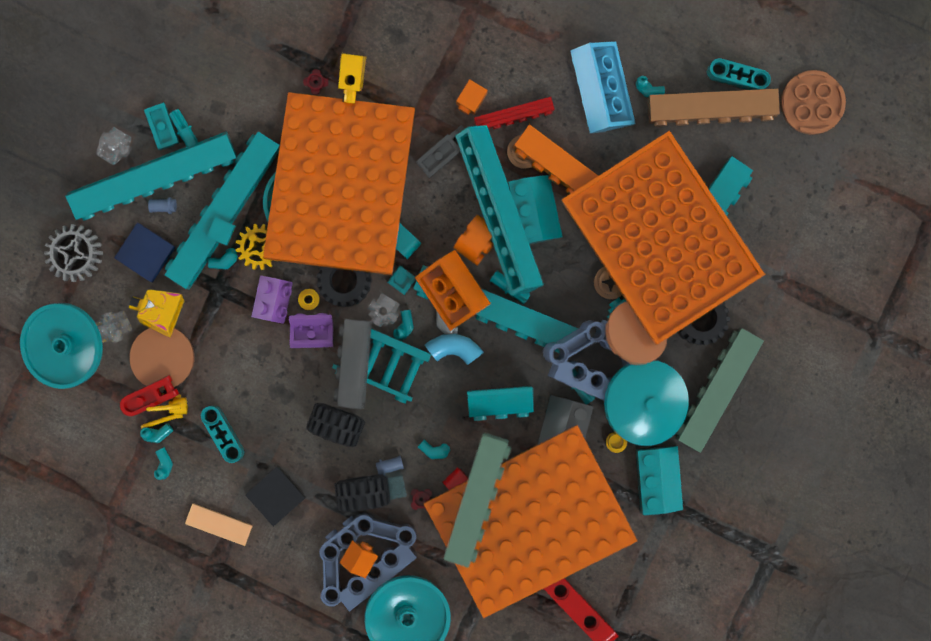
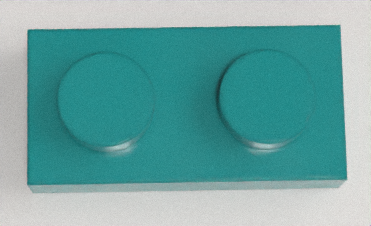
[144,102,180,151]

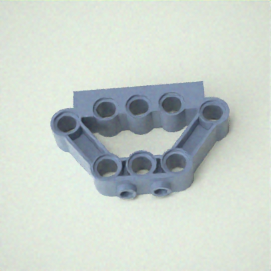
[543,320,629,401]
[319,513,417,612]

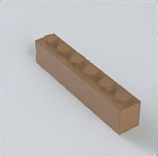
[647,89,780,127]

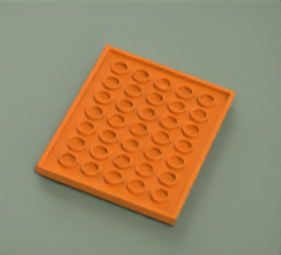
[263,92,415,275]
[561,130,765,345]
[424,425,638,618]

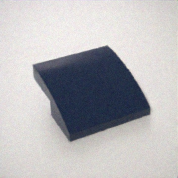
[114,222,176,283]

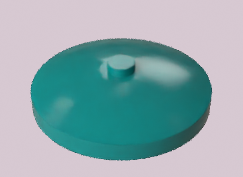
[20,303,103,389]
[604,360,689,446]
[364,575,451,641]

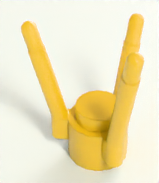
[141,393,188,428]

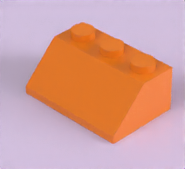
[415,250,491,331]

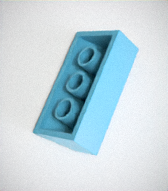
[570,42,636,133]

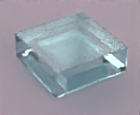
[388,475,407,500]

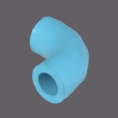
[425,334,484,365]

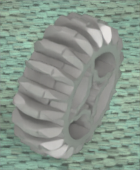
[44,224,103,282]

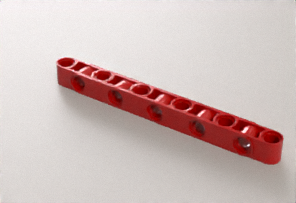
[442,467,619,641]

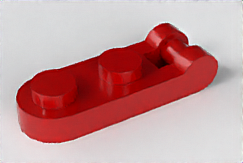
[120,375,180,416]

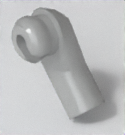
[436,310,458,334]

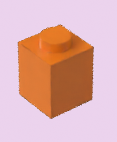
[456,79,488,115]
[340,540,378,578]

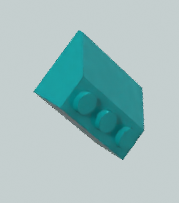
[508,175,563,244]
[467,386,534,421]
[635,446,683,515]

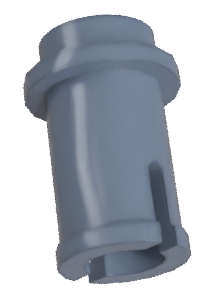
[148,197,177,214]
[376,456,404,476]

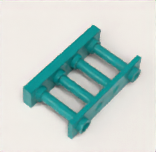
[332,329,431,404]

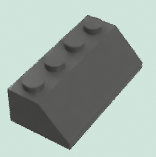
[334,319,372,409]
[538,395,593,444]

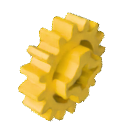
[236,224,278,270]

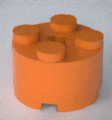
[453,214,494,266]

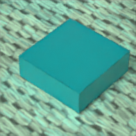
[207,217,236,246]
[387,266,416,295]

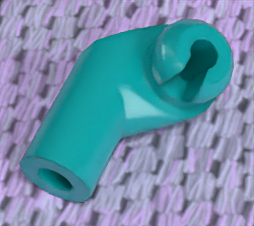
[636,76,665,98]
[208,248,238,270]
[393,310,414,340]
[140,423,174,443]
[418,439,450,459]
[154,447,173,480]

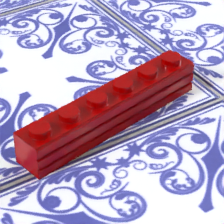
[474,97,555,130]

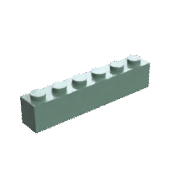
[675,328,764,453]
[444,432,511,568]

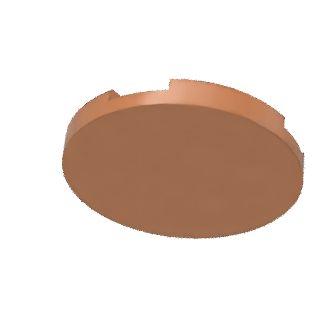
[781,70,846,135]
[605,302,667,365]
[129,328,195,390]

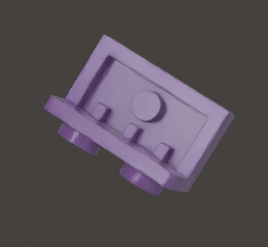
[252,275,292,323]
[289,313,333,348]

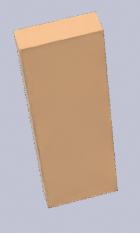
[185,503,253,546]

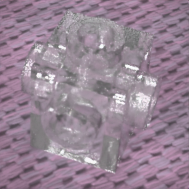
[96,127,132,166]
[368,293,401,327]
[96,311,132,344]

